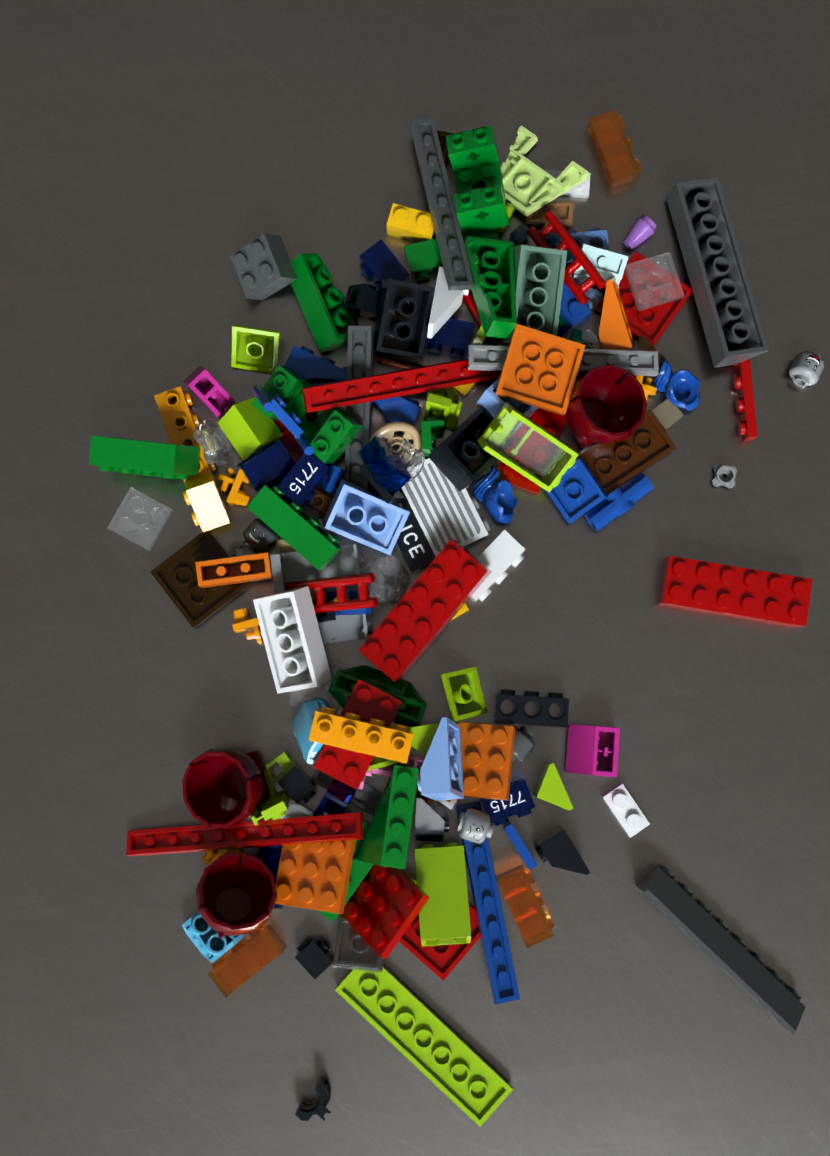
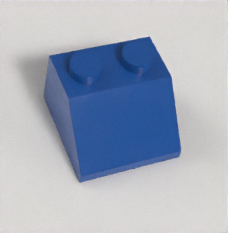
[557,283,592,338]

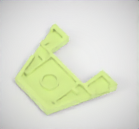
[501,125,589,217]

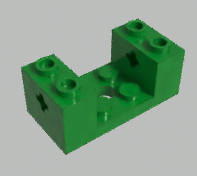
[446,125,510,235]
[251,365,364,464]

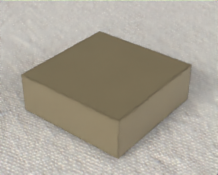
[652,399,684,431]

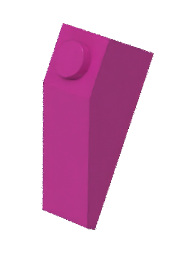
[183,366,237,420]

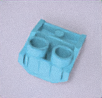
[292,697,329,765]
[182,911,247,963]

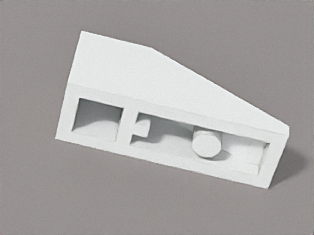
[427,266,469,338]

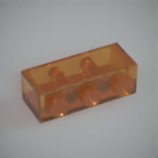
[587,110,641,191]
[496,865,555,948]
[208,924,287,998]

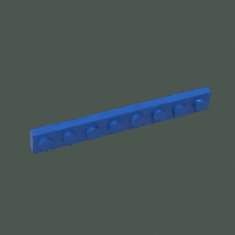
[456,801,520,1004]

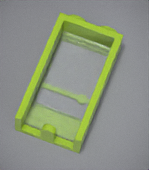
[478,402,579,493]

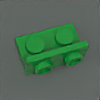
[420,417,445,462]

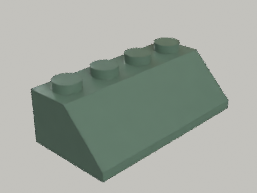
[502,245,567,343]

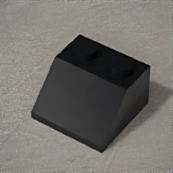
[534,825,591,875]

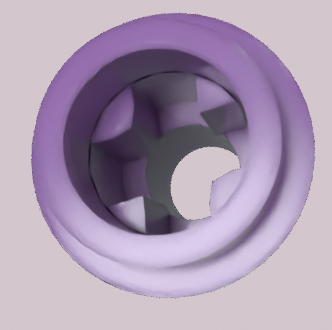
[622,214,657,250]

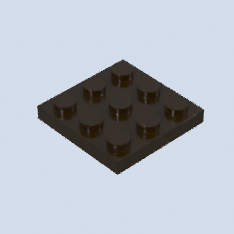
[150,531,251,629]

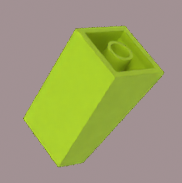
[415,842,471,947]

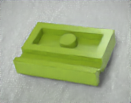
[423,393,463,432]
[251,790,290,826]

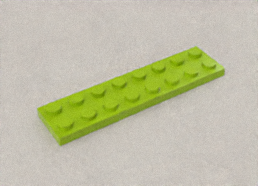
[335,966,513,1127]

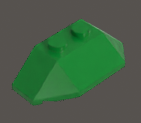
[328,665,427,727]

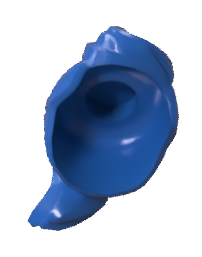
[654,358,701,411]
[473,465,518,524]

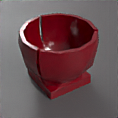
[564,365,647,449]
[182,748,271,828]
[196,852,277,939]

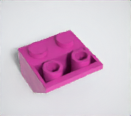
[565,724,620,777]

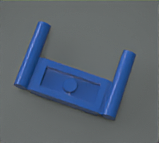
[253,385,314,455]

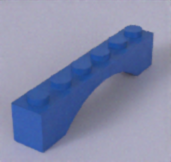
[284,345,421,434]

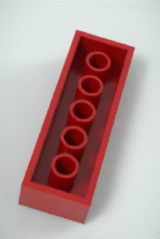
[358,539,492,682]
[657,555,813,628]

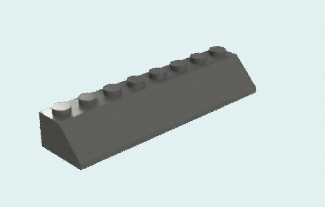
[666,177,769,368]
[637,865,805,1035]

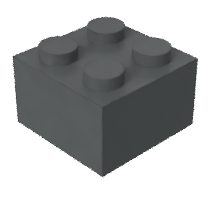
[230,233,297,300]

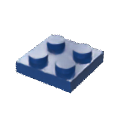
[547,458,609,524]

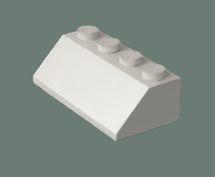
[253,586,332,694]

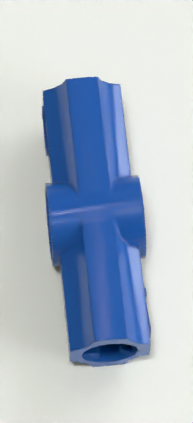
[585,472,654,532]

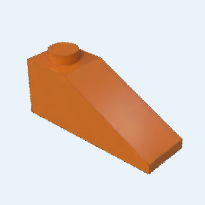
[597,277,635,350]

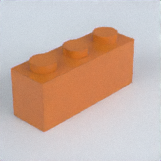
[195,552,273,588]

